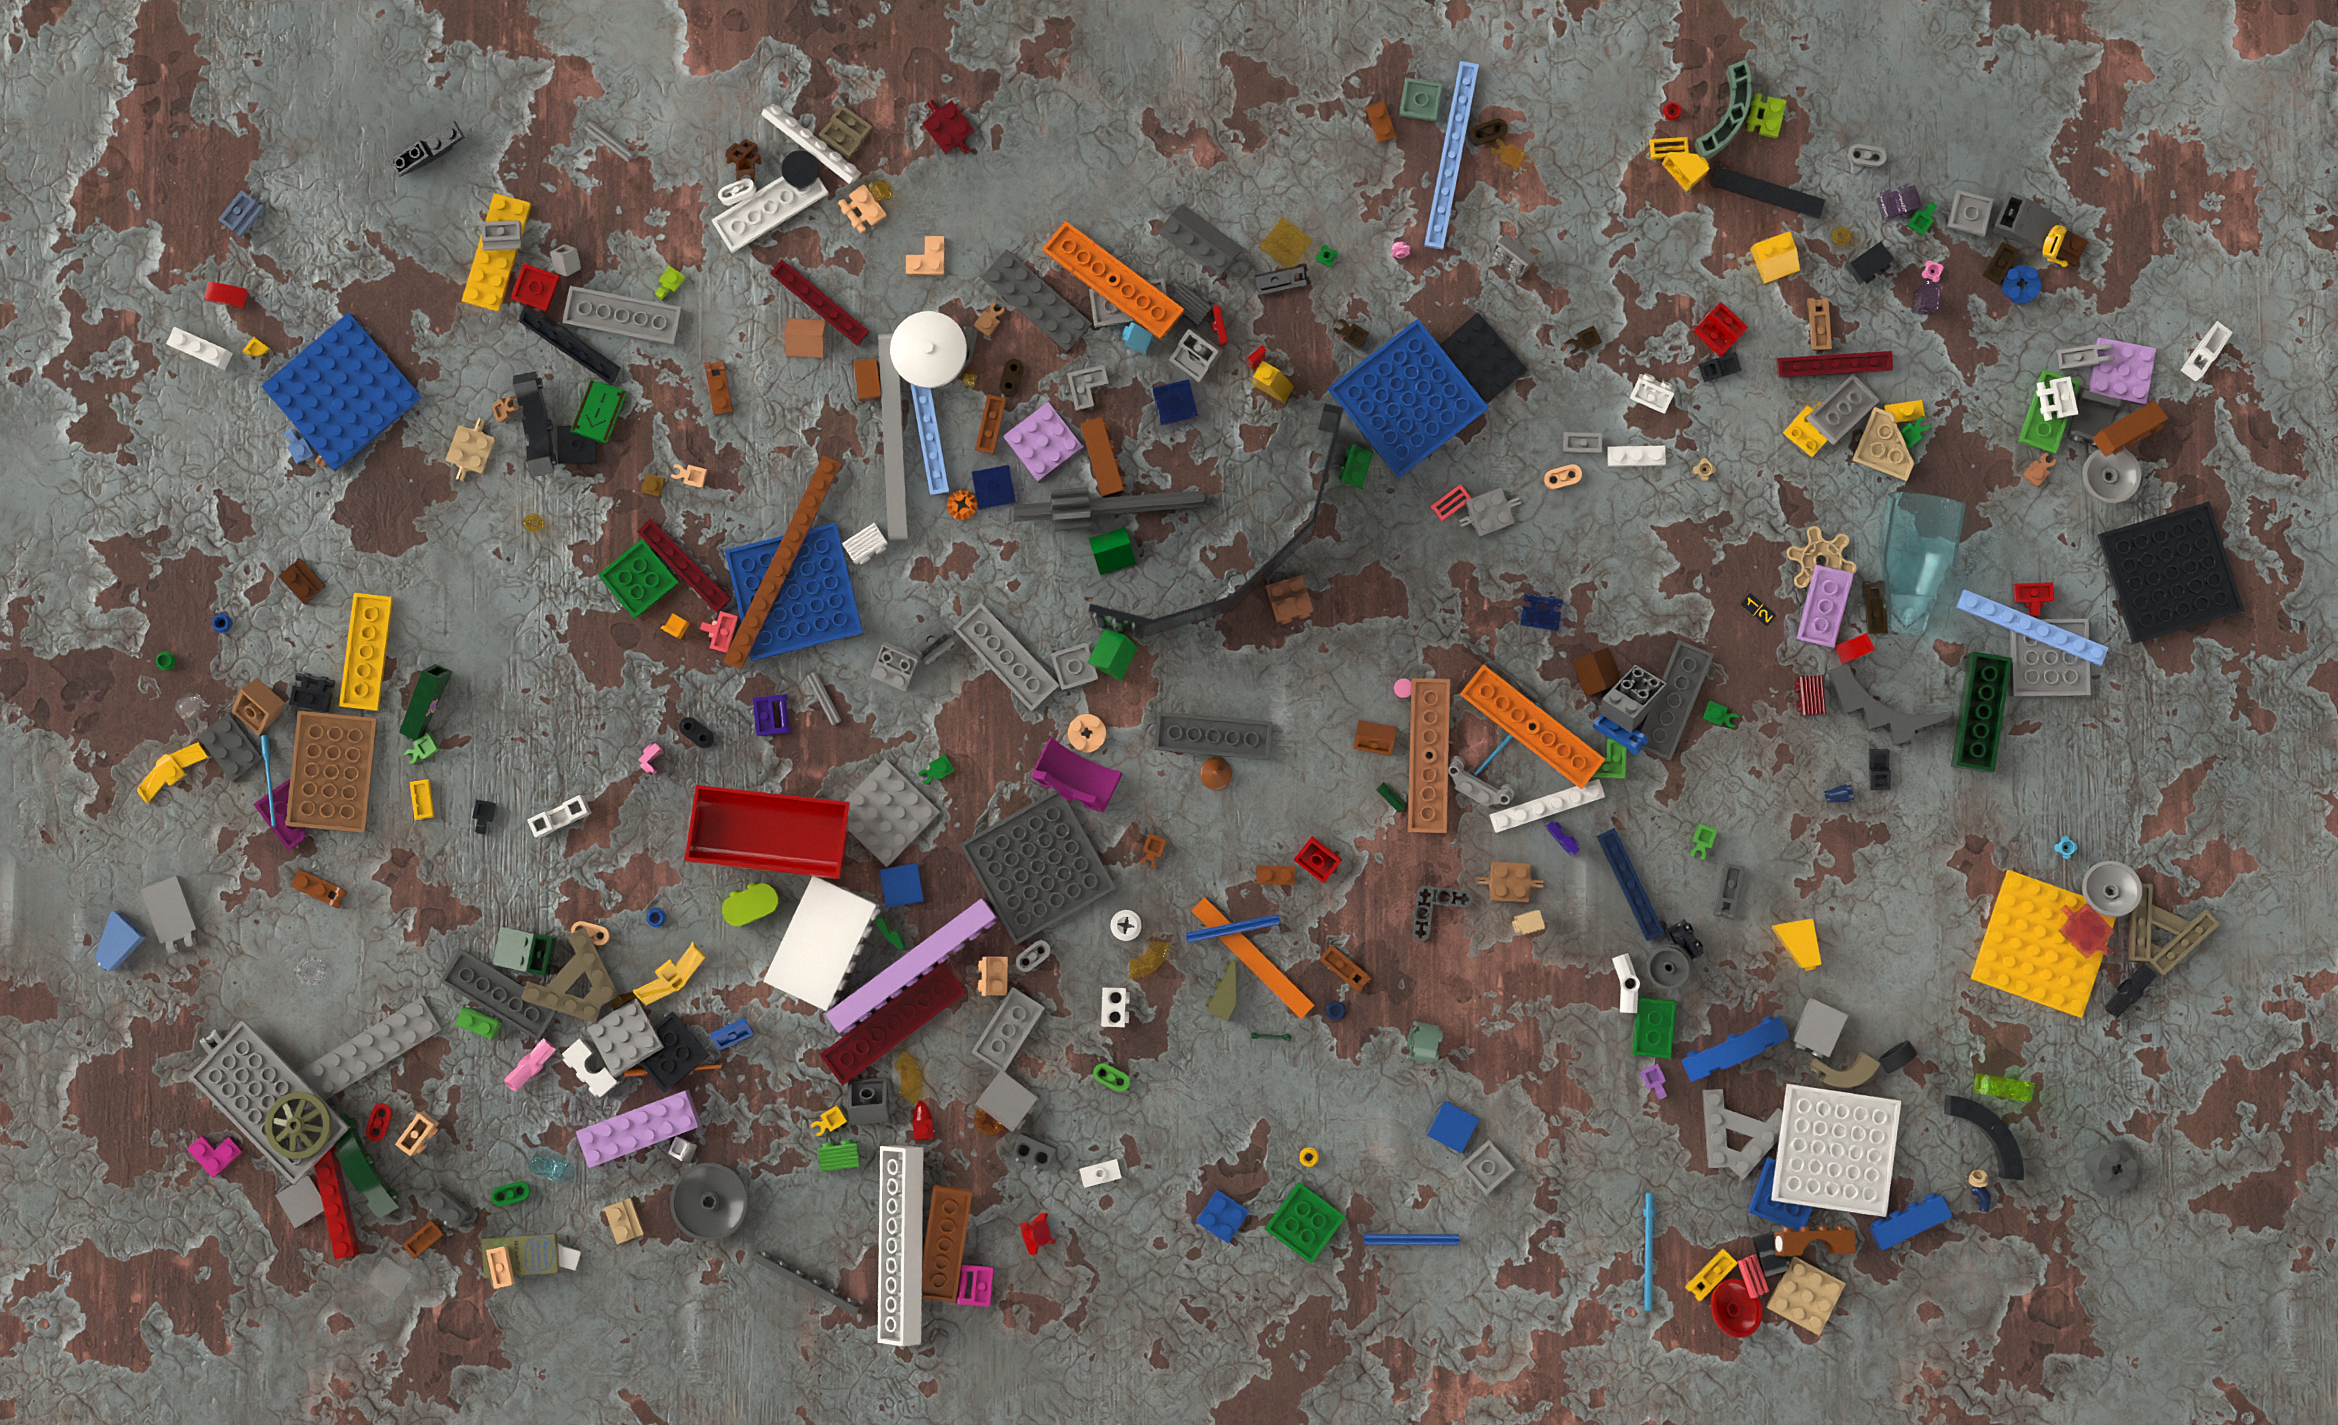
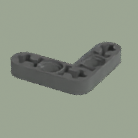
[1412,886,1472,941]

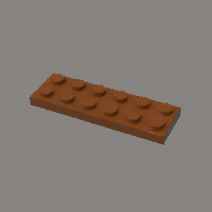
[921,1185,972,1303]

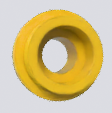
[1299,1147,1319,1167]

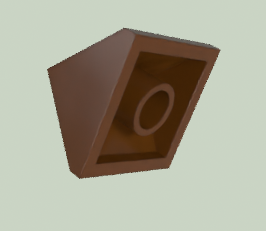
[1572,648,1620,697]

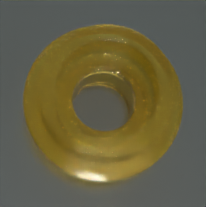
[1831,226,1851,246]
[962,370,977,389]
[523,513,543,533]

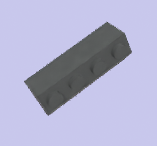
[1159,204,1243,279]

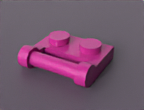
[955,1264,994,1307]

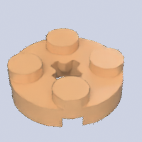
[1068,714,1106,753]

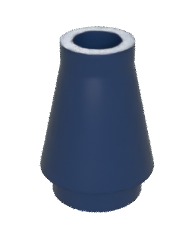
[1824,784,1854,803]

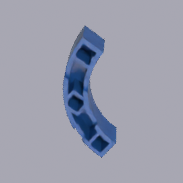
[1681,1015,1790,1082]

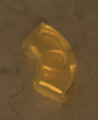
[1129,941,1170,978]
[893,1050,921,1104]

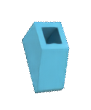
[1122,322,1153,355]

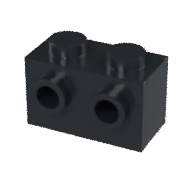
[1846,241,1894,285]

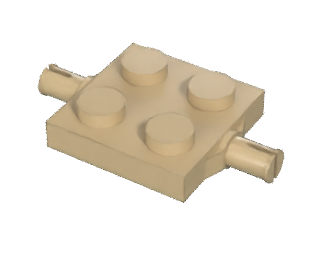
[445,418,496,481]

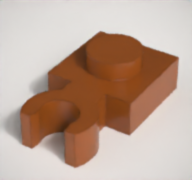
[1140,833,1167,869]

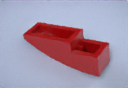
[1835,633,1875,664]

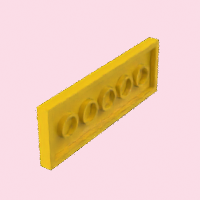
[462,193,532,313]
[339,593,393,711]

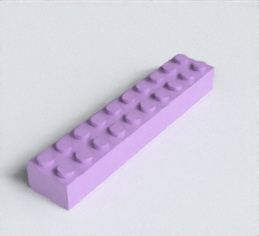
[825,898,997,1033]

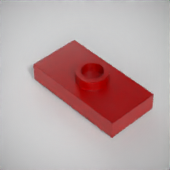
[1211,305,1228,347]

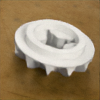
[1111,910,1141,941]

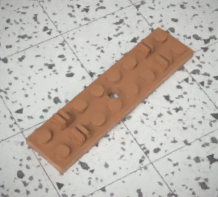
[1408,678,1450,833]

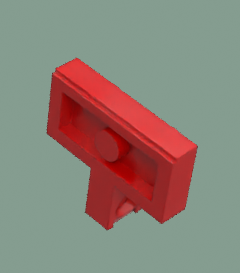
[2013,582,2055,618]

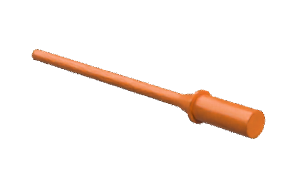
[624,1064,722,1077]

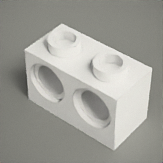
[1101,987,1130,1027]

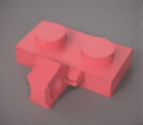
[700,611,739,653]

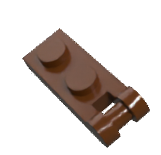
[704,359,733,416]
[290,869,348,909]
[1319,945,1372,994]

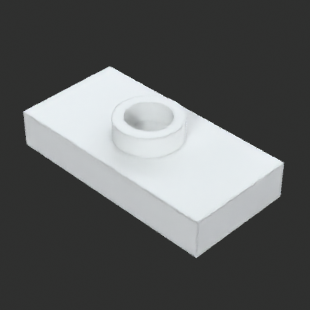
[1079,1159,1122,1188]

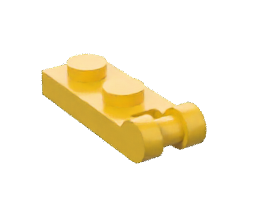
[1685,1249,1738,1301]

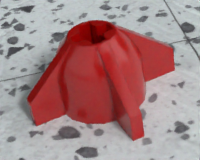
[1020,1212,1056,1255]

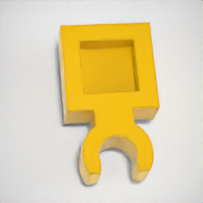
[811,1105,847,1136]

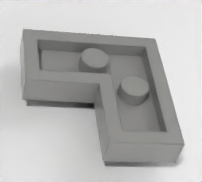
[1067,365,1109,411]

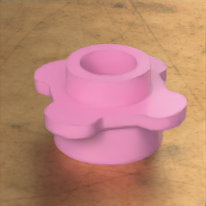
[1391,242,1411,258]
[1922,260,1944,282]

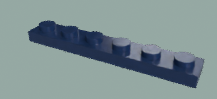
[1596,828,1664,941]

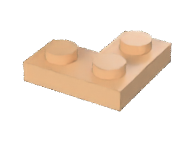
[906,236,945,275]

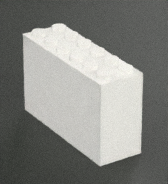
[763,876,881,1011]

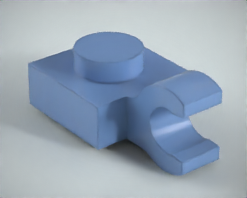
[284,428,315,464]

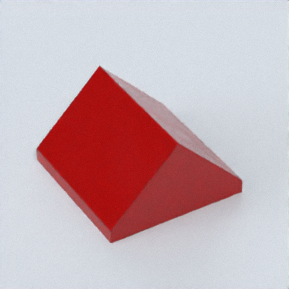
[1294,836,1343,884]

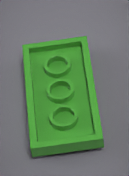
[2018,369,2081,454]

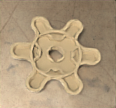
[1786,526,1857,588]

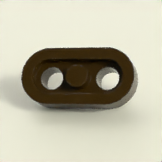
[1470,118,1508,145]
[999,359,1024,397]

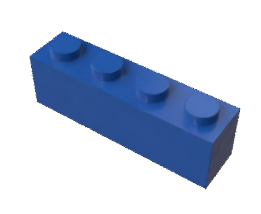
[1868,1193,1952,1251]

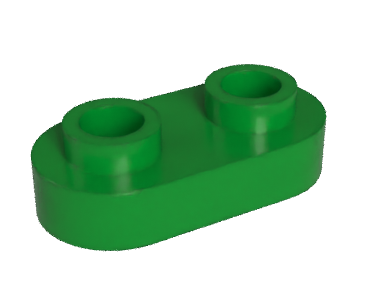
[491,1181,531,1206]

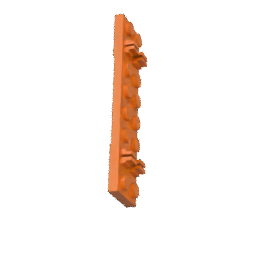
[1042,221,1184,340]
[1460,664,1605,790]

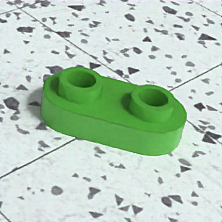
[1093,1063,1130,1092]

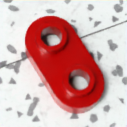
[365,1103,393,1142]

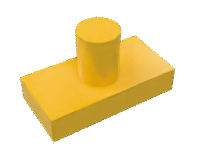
[1883,400,1925,424]

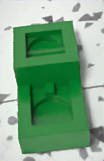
[875,916,906,950]

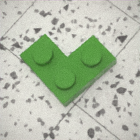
[1592,739,1626,779]

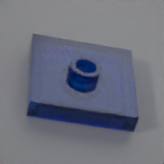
[1152,379,1198,426]
[971,465,1016,510]

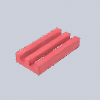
[1430,484,1471,522]
[1737,1254,1769,1298]

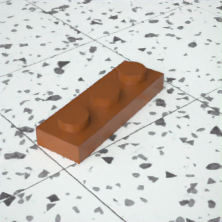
[975,395,1007,455]

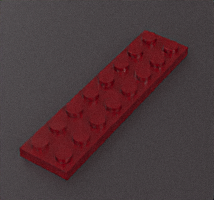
[820,962,967,1086]

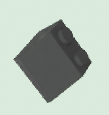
[847,1077,889,1125]

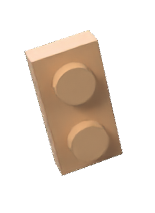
[486,1246,515,1289]

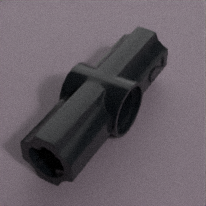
[2104,965,2157,1018]

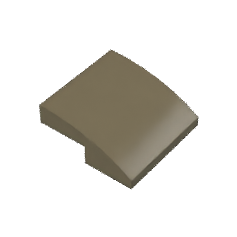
[818,105,872,160]

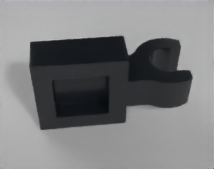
[472,799,496,835]

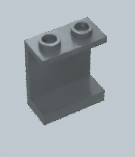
[2067,390,2121,448]

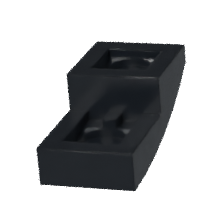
[1698,352,1742,383]
[1869,749,1891,790]

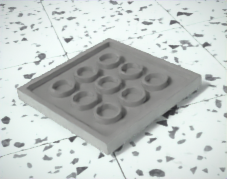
[2010,619,2091,697]
[844,759,940,867]

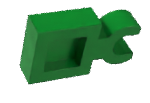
[1900,416,1932,450]
[1702,701,1739,728]
[918,754,955,784]

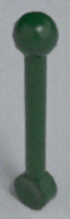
[1251,1033,1291,1041]

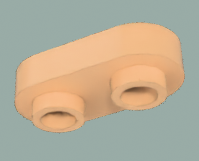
[1544,464,1582,490]
[571,921,610,945]

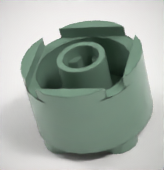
[1406,1021,1443,1064]

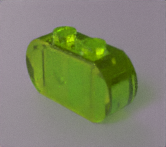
[1973,1073,2034,1102]

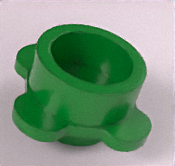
[1316,245,1338,267]

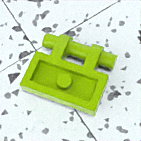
[1746,93,1786,139]

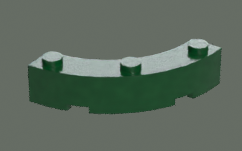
[335,1112,399,1219]

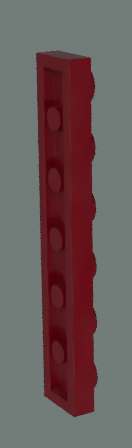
[770,259,869,347]
[1776,351,1893,378]
[637,518,731,613]

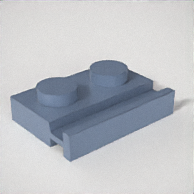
[218,190,265,238]

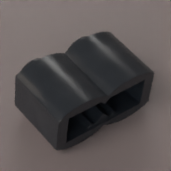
[1752,1231,1790,1277]

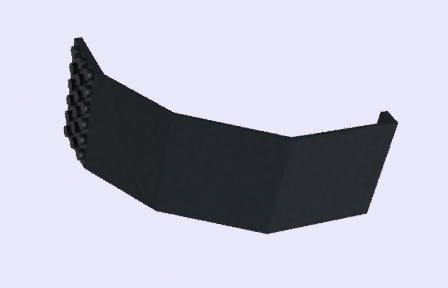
[1088,403,1344,638]

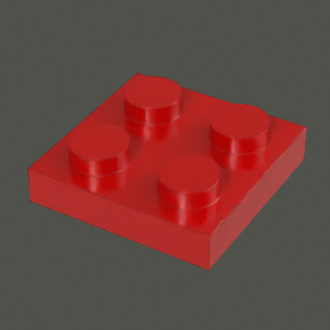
[510,263,560,312]

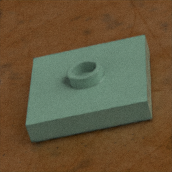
[1399,78,1443,122]

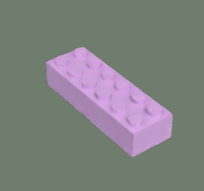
[576,1089,702,1168]

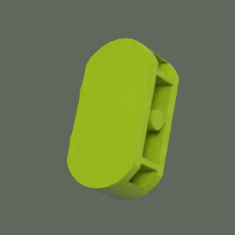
[722,881,780,927]

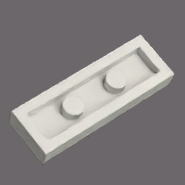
[1607,446,1666,467]

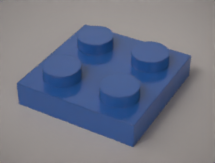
[1196,1189,1250,1243]

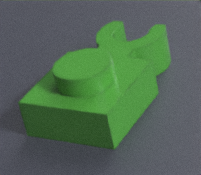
[404,733,440,764]
[1690,824,1718,860]

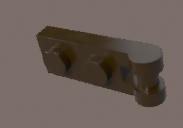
[1863,580,1888,635]

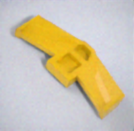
[137,742,210,803]
[633,942,706,1006]

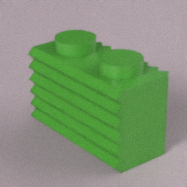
[456,1007,503,1040]
[818,1139,861,1172]

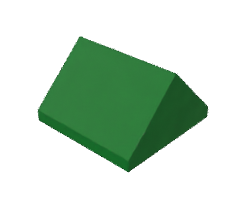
[1089,527,1136,575]
[1087,629,1138,681]

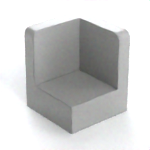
[550,244,581,276]

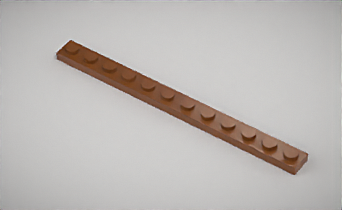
[723,455,841,670]

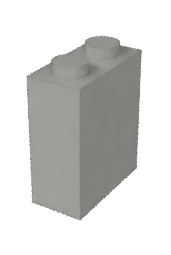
[1790,998,1848,1059]
[976,1070,1038,1132]

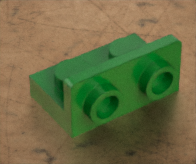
[1338,444,1373,489]

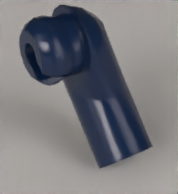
[1971,1186,1991,1212]

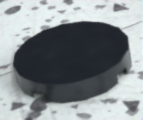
[781,150,820,189]

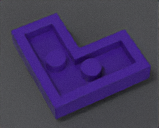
[1544,821,1580,856]

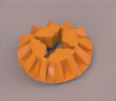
[947,489,977,520]

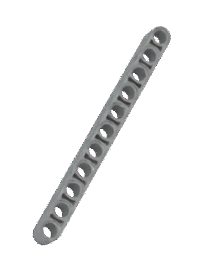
[878,334,909,540]

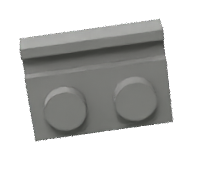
[481,220,522,251]

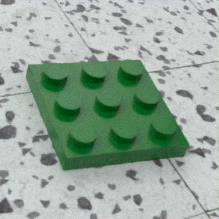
[598,539,679,619]
[1264,1181,1346,1264]

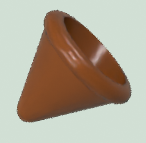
[1200,757,1232,790]

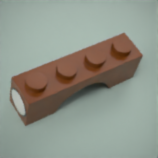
[1774,1226,1856,1256]

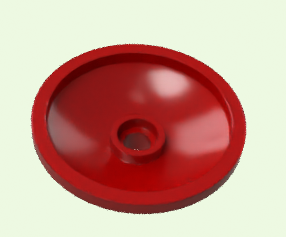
[1711,1279,1762,1338]

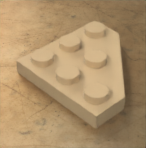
[1852,407,1914,481]

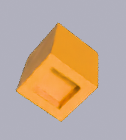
[661,613,690,640]

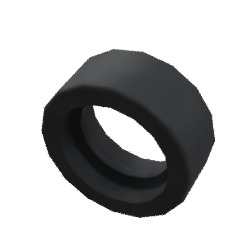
[1878,1040,1918,1073]

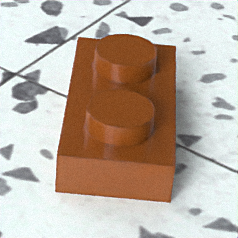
[1366,101,1396,144]
[1256,865,1295,886]

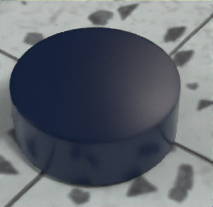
[1326,1001,1345,1020]

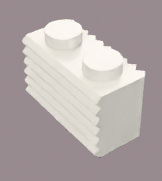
[842,523,888,565]

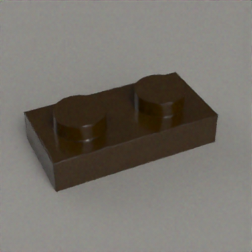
[1982,242,2019,285]

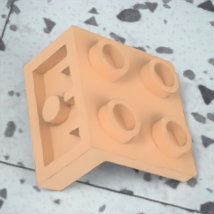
[978,956,1008,996]

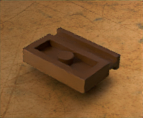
[2050,230,2089,267]
[278,558,326,605]

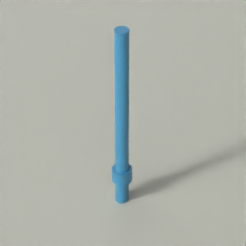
[1643,1193,1655,1311]

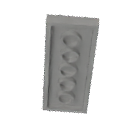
[562,286,682,345]
[953,602,1059,712]

